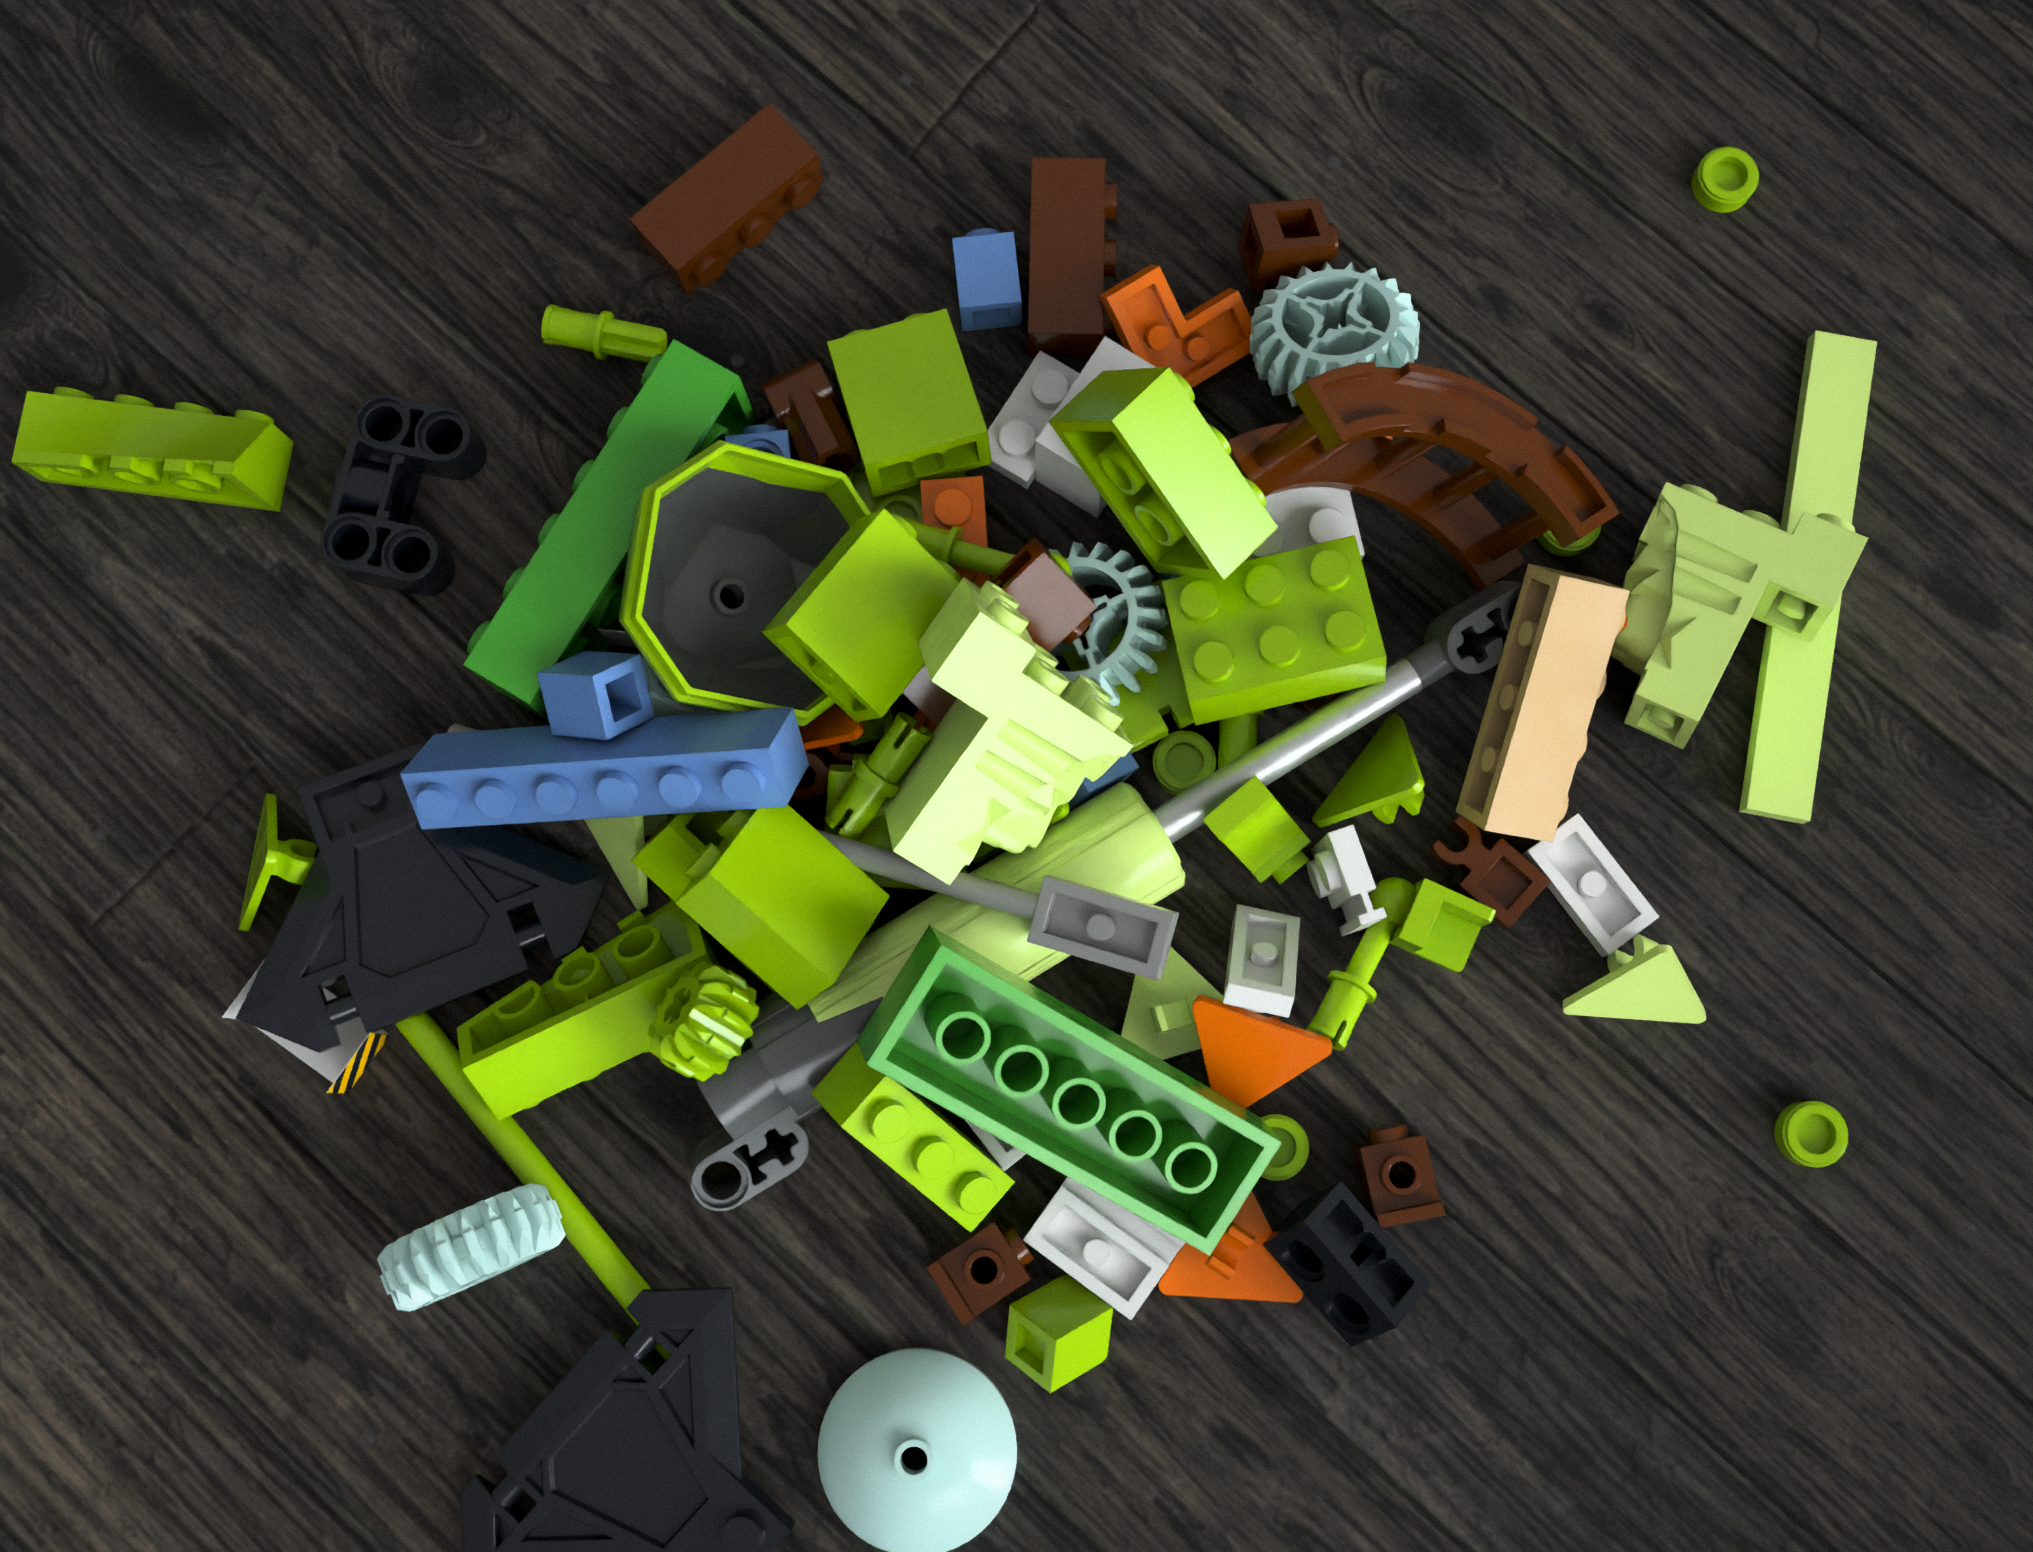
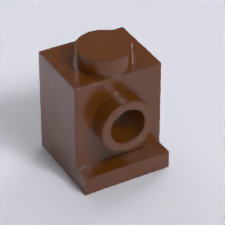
[1238,198,1339,293]
[1352,1124,1446,1228]
[926,1219,1035,1326]

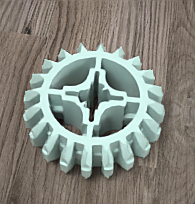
[1249,261,1420,408]
[1049,541,1170,707]
[377,1183,566,1312]

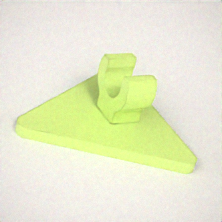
[584,814,669,910]
[1562,934,1706,1024]
[1121,946,1224,1060]

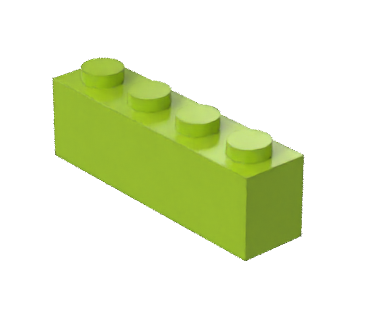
[11,387,294,512]
[457,896,727,1121]

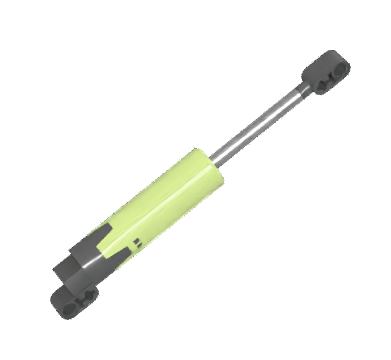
[691,581,1523,1211]

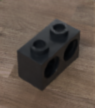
[1262,1181,1431,1347]

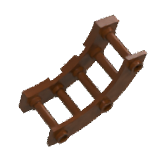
[1227,362,1620,591]

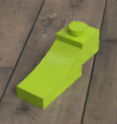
[1202,775,1311,884]

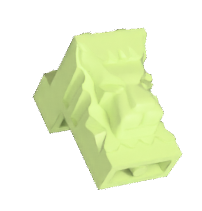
[1610,482,1868,749]
[883,577,1133,885]

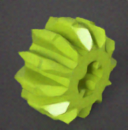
[648,961,760,1082]

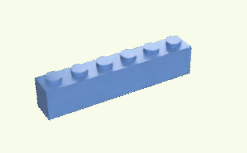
[400,707,809,829]

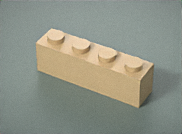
[1455,563,1630,843]

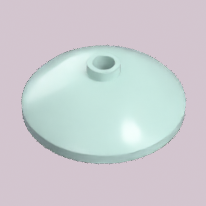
[818,1347,1017,1552]

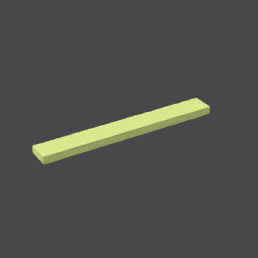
[1739,330,1877,824]

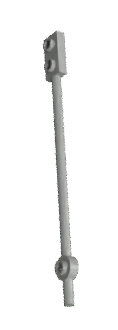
[447,724,1179,980]

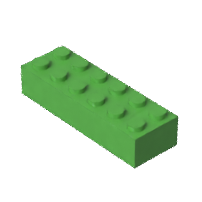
[463,339,757,722]
[857,925,1282,1256]

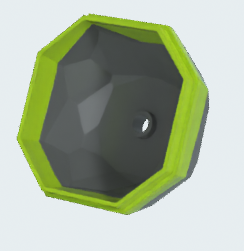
[619,440,871,727]

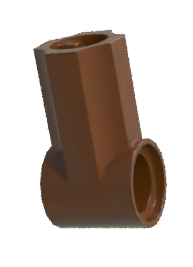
[761,359,861,477]

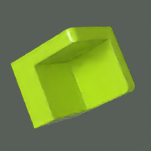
[1389,878,1496,973]
[1005,1275,1113,1394]

